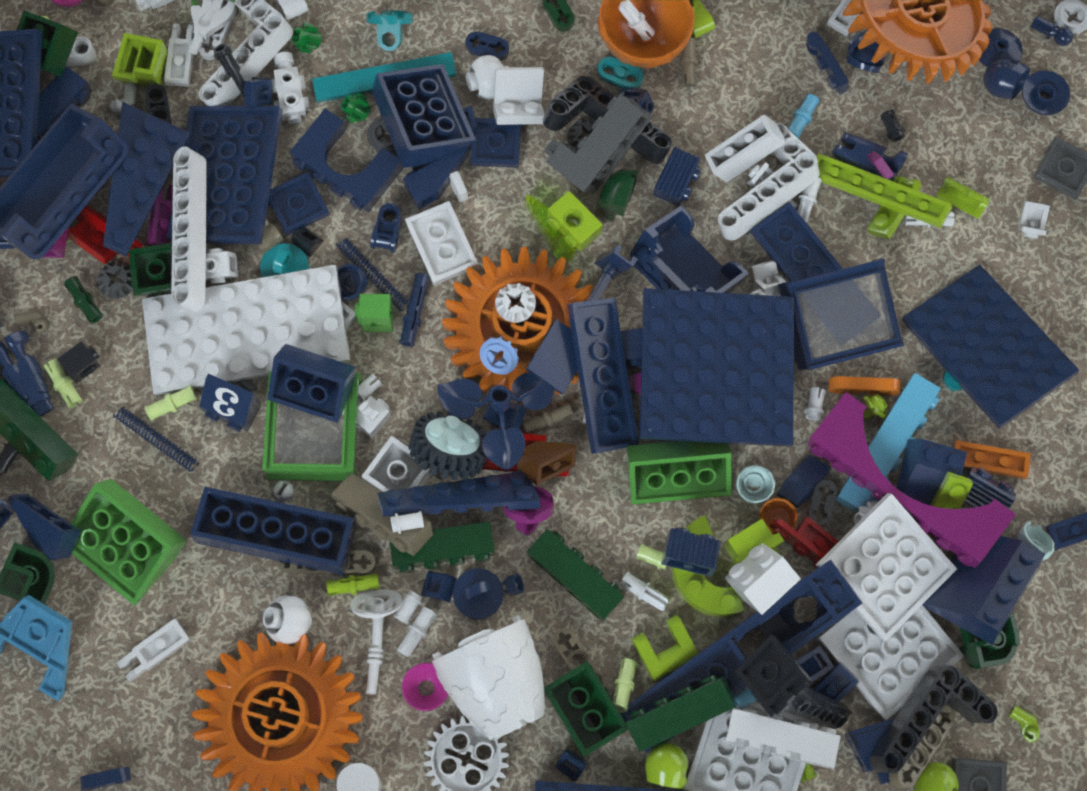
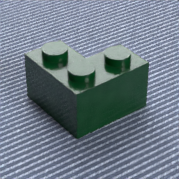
[16,10,78,77]

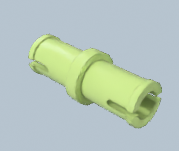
[43,359,83,409]
[145,385,197,421]
[613,658,637,713]

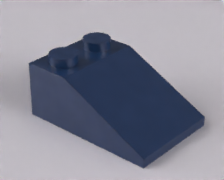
[897,439,967,505]

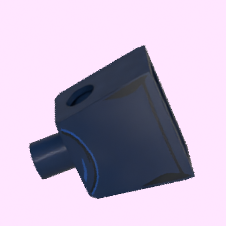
[844,718,900,785]

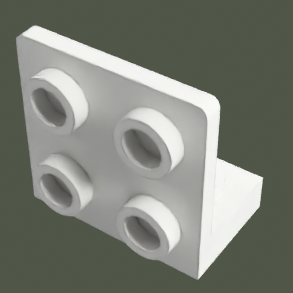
[493,67,545,125]

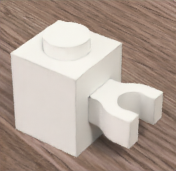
[357,396,391,439]

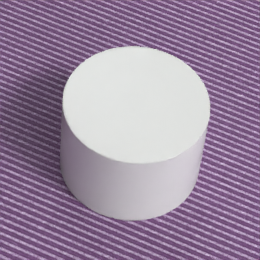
[336,763,381,791]

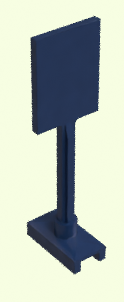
[526,245,637,394]

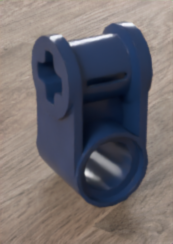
[370,203,402,253]

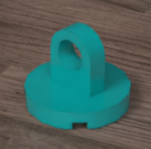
[366,10,413,51]
[260,243,310,278]

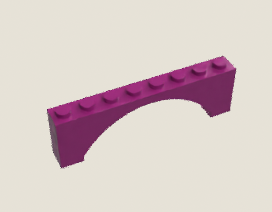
[807,392,1016,568]

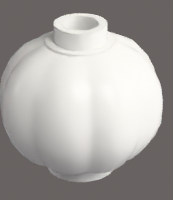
[466,55,509,100]
[263,595,312,644]

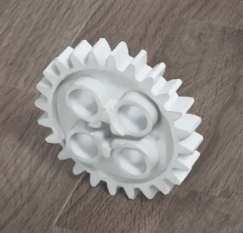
[424,716,509,791]

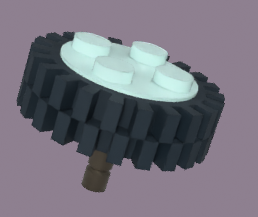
[408,411,487,480]

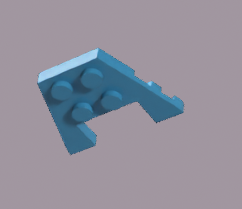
[0,595,72,701]

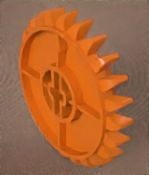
[842,0,992,83]
[442,246,593,404]
[192,632,364,791]

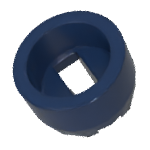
[502,574,524,595]

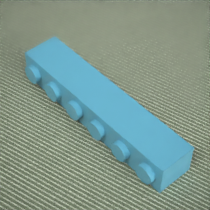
[836,373,941,513]

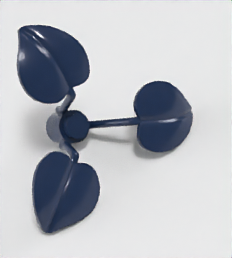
[437,372,554,469]

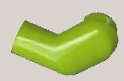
[1008,705,1040,743]

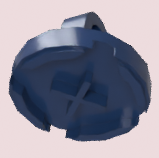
[453,568,504,620]

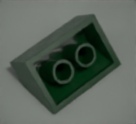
[544,661,629,759]

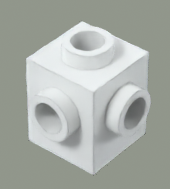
[205,248,238,285]

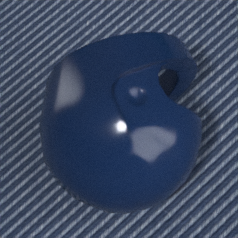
[847,30,885,73]
[983,59,1030,100]

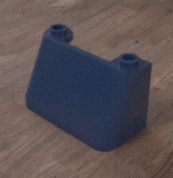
[630,205,749,293]

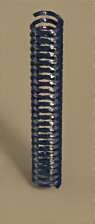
[336,238,408,311]
[113,407,199,472]

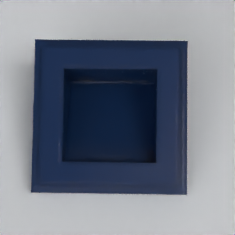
[421,571,457,603]

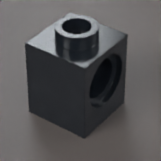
[57,341,101,384]

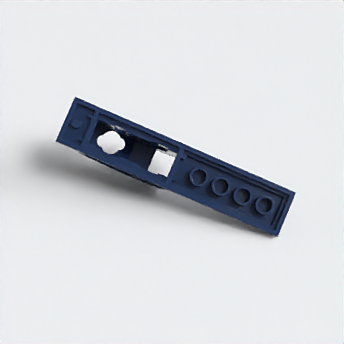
[620,559,863,754]

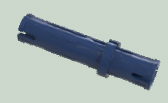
[399,273,430,347]

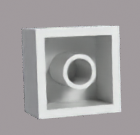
[361,436,432,492]
[725,543,801,615]

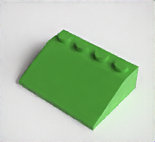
[71,479,187,606]

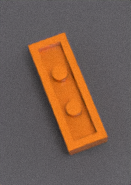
[953,440,1031,479]

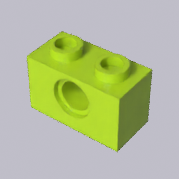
[547,191,603,252]

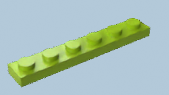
[817,153,952,228]

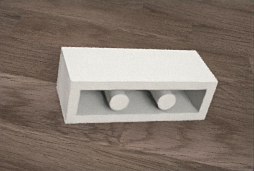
[705,115,786,182]

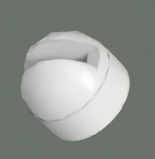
[273,480,294,501]

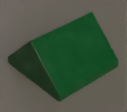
[129,243,172,296]

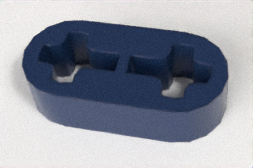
[465,31,509,61]
[80,767,132,791]

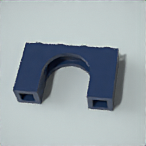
[290,108,403,213]

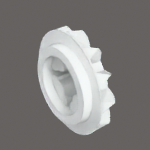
[1053,0,1087,35]
[495,282,536,323]

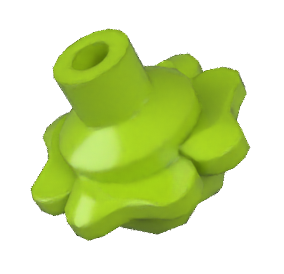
[863,394,888,420]

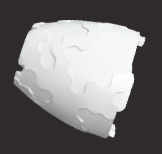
[431,615,545,740]

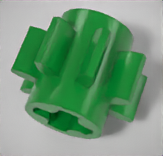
[292,22,322,54]
[341,92,371,123]

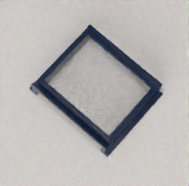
[777,258,904,370]

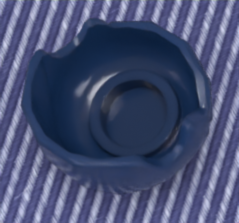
[337,263,368,301]

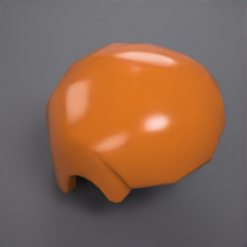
[759,498,798,535]

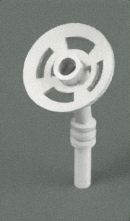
[350,589,402,695]

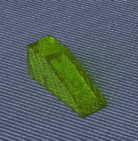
[525,194,580,263]

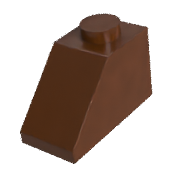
[517,441,577,485]

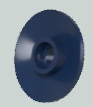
[979,28,1023,67]
[1022,71,1070,116]

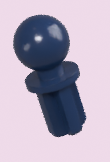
[1031,16,1073,46]

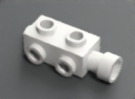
[272,52,310,124]

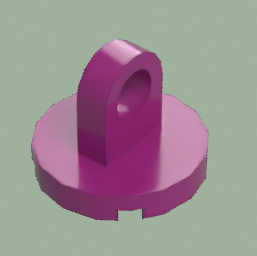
[503,486,554,536]

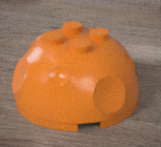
[598,0,695,69]

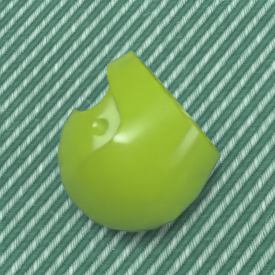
[645,743,688,789]
[913,762,959,791]

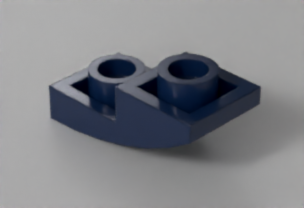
[777,455,830,508]

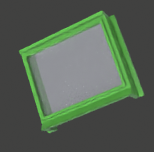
[262,371,363,482]

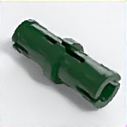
[63,276,103,324]

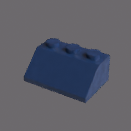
[267,344,356,423]

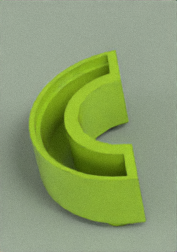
[671,515,745,618]

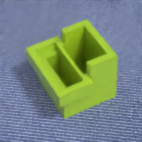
[112,33,168,88]
[724,519,784,565]

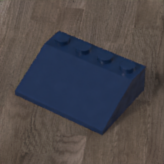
[371,64,476,168]
[922,536,1046,645]

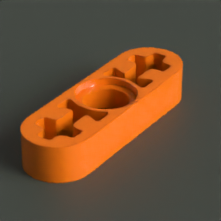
[828,376,901,396]

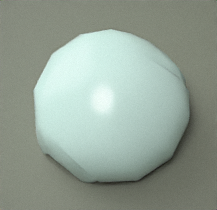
[736,465,775,504]
[1017,521,1054,561]

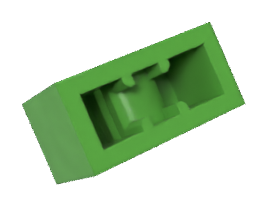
[355,294,394,332]

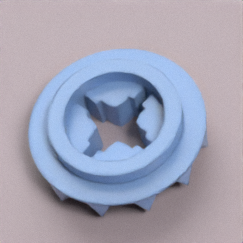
[480,337,519,375]

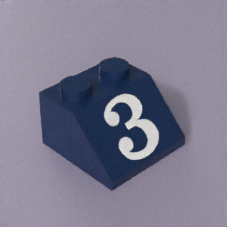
[199,373,261,432]

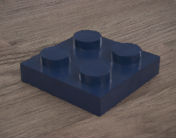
[471,118,521,168]
[269,172,330,236]

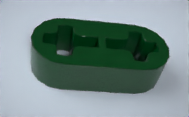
[542,0,574,32]

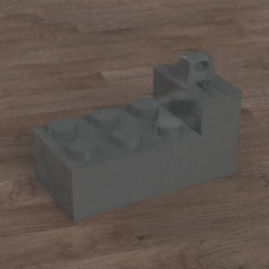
[544,94,653,194]

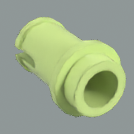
[636,544,666,570]

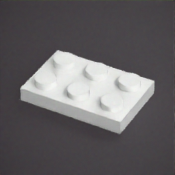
[405,201,478,285]

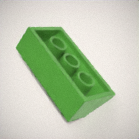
[626,441,732,505]

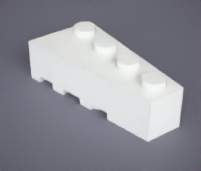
[726,708,841,770]

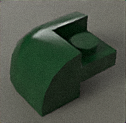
[596,169,638,221]
[0,542,55,604]
[959,611,1020,669]

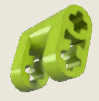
[631,615,698,682]

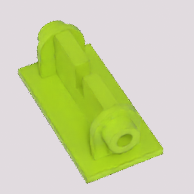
[936,177,990,220]

